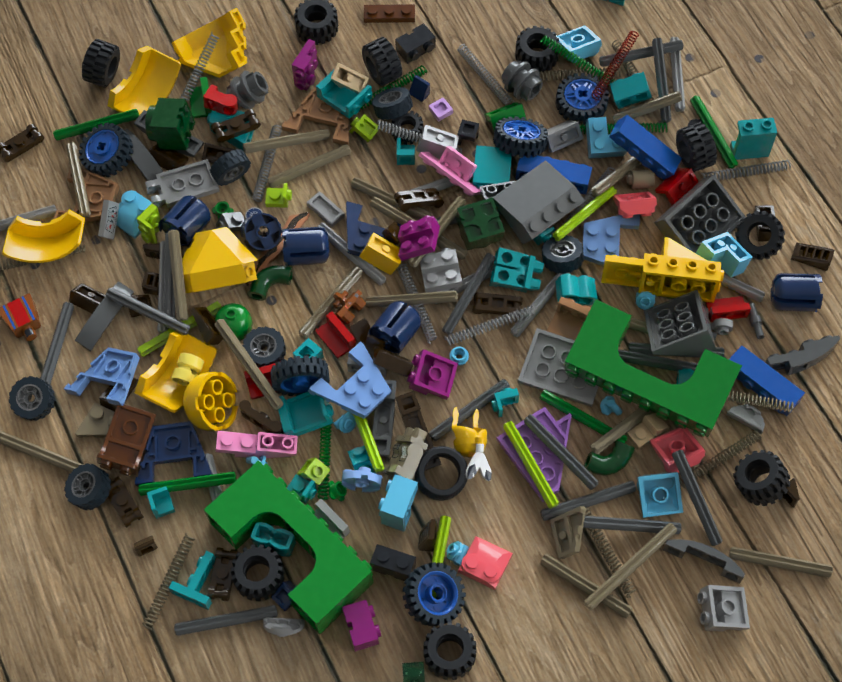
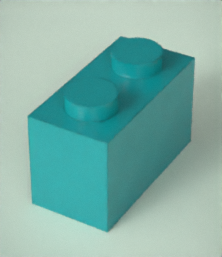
[610,72,652,109]

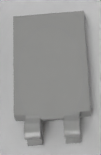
[145,159,220,208]

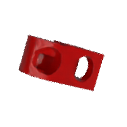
[203,84,238,116]

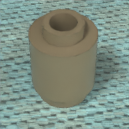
[627,170,655,189]

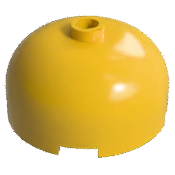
[183,372,239,431]

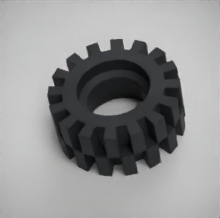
[391,110,423,145]

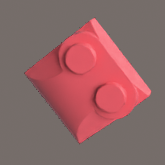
[613,191,657,218]
[650,428,705,473]
[458,536,513,590]

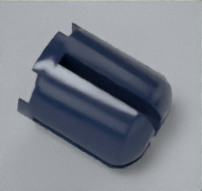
[158,195,211,247]
[240,213,282,251]
[282,227,330,266]
[770,273,823,312]
[368,301,421,355]

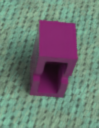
[342,600,382,652]

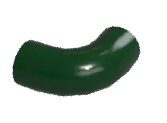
[248,265,293,301]
[584,441,635,476]

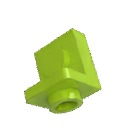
[349,114,378,142]
[265,183,292,208]
[297,457,330,485]

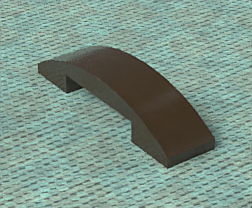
[395,390,442,471]

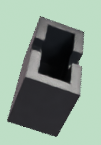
[395,23,436,64]
[370,544,416,581]

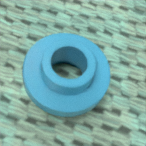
[450,346,469,365]

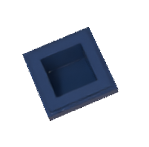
[409,75,430,102]
[271,581,296,611]

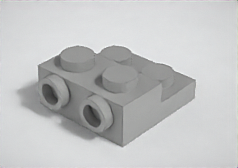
[420,248,463,293]
[697,585,750,631]

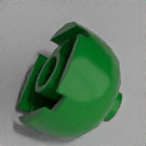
[215,303,253,341]

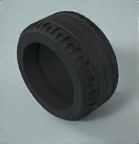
[415,446,468,501]

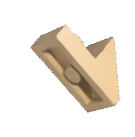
[331,62,369,94]
[626,413,670,450]

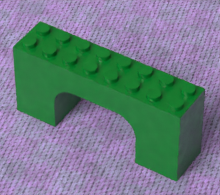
[564,299,742,437]
[204,460,373,635]

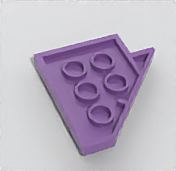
[496,407,572,502]

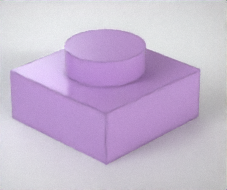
[429,98,453,122]

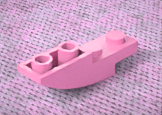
[215,431,298,458]

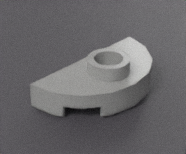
[726,404,765,434]
[263,617,305,637]

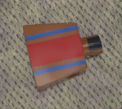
[0,293,41,341]

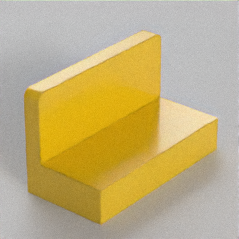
[359,232,401,275]

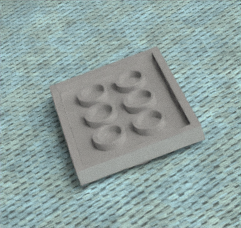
[518,328,599,407]

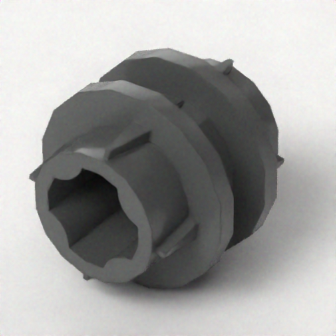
[502,60,543,101]
[226,71,269,109]

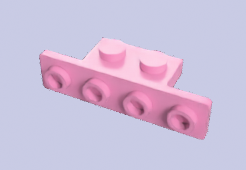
[419,146,481,196]

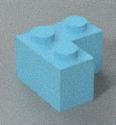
[586,117,627,159]
[696,232,752,278]
[378,474,418,532]

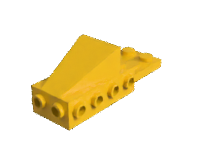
[601,237,724,303]

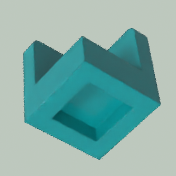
[397,137,415,165]
[147,486,175,519]

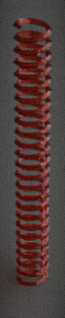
[591,31,639,101]

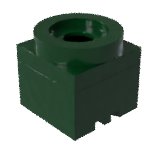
[145,98,195,150]
[455,197,505,251]

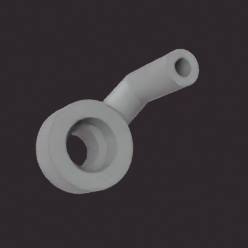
[706,308,733,335]

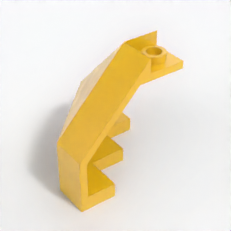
[172,8,247,78]
[182,227,257,293]

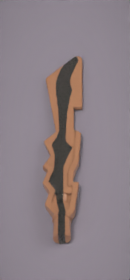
[245,212,310,287]

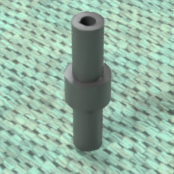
[749,303,765,339]

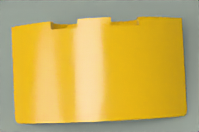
[107,46,181,121]
[2,209,85,263]
[134,331,218,413]

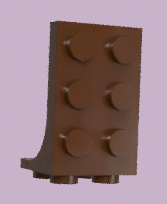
[97,404,156,476]

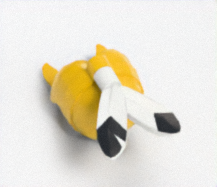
[452,407,492,481]

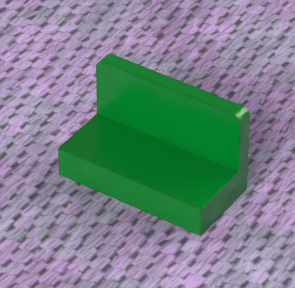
[188,77,212,118]
[484,102,527,131]

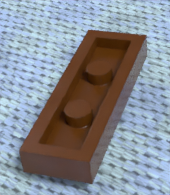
[364,4,415,23]

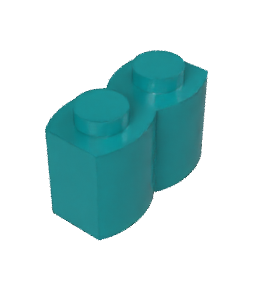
[555,273,598,306]
[251,522,296,557]

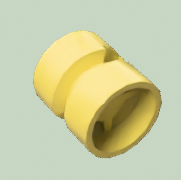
[171,353,204,387]

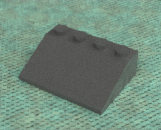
[493,160,585,244]
[654,174,746,254]
[644,290,716,355]

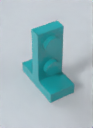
[169,551,215,610]

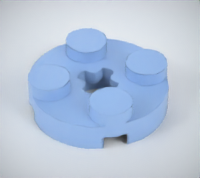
[342,467,382,492]

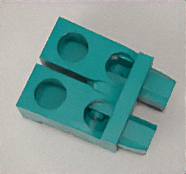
[489,247,544,293]

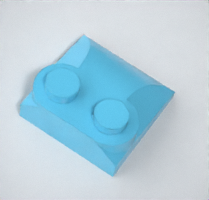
[556,25,602,63]
[116,190,160,239]
[637,472,683,518]

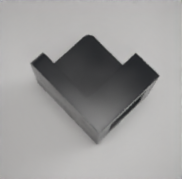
[457,119,480,146]

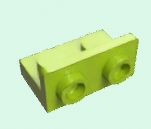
[137,203,161,244]

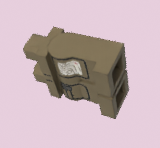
[381,427,428,480]

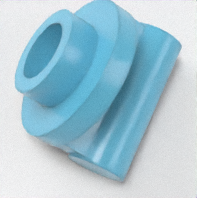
[636,291,655,310]
[600,396,622,415]
[333,412,356,433]
[246,455,267,465]
[446,541,469,566]

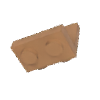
[547,297,591,340]

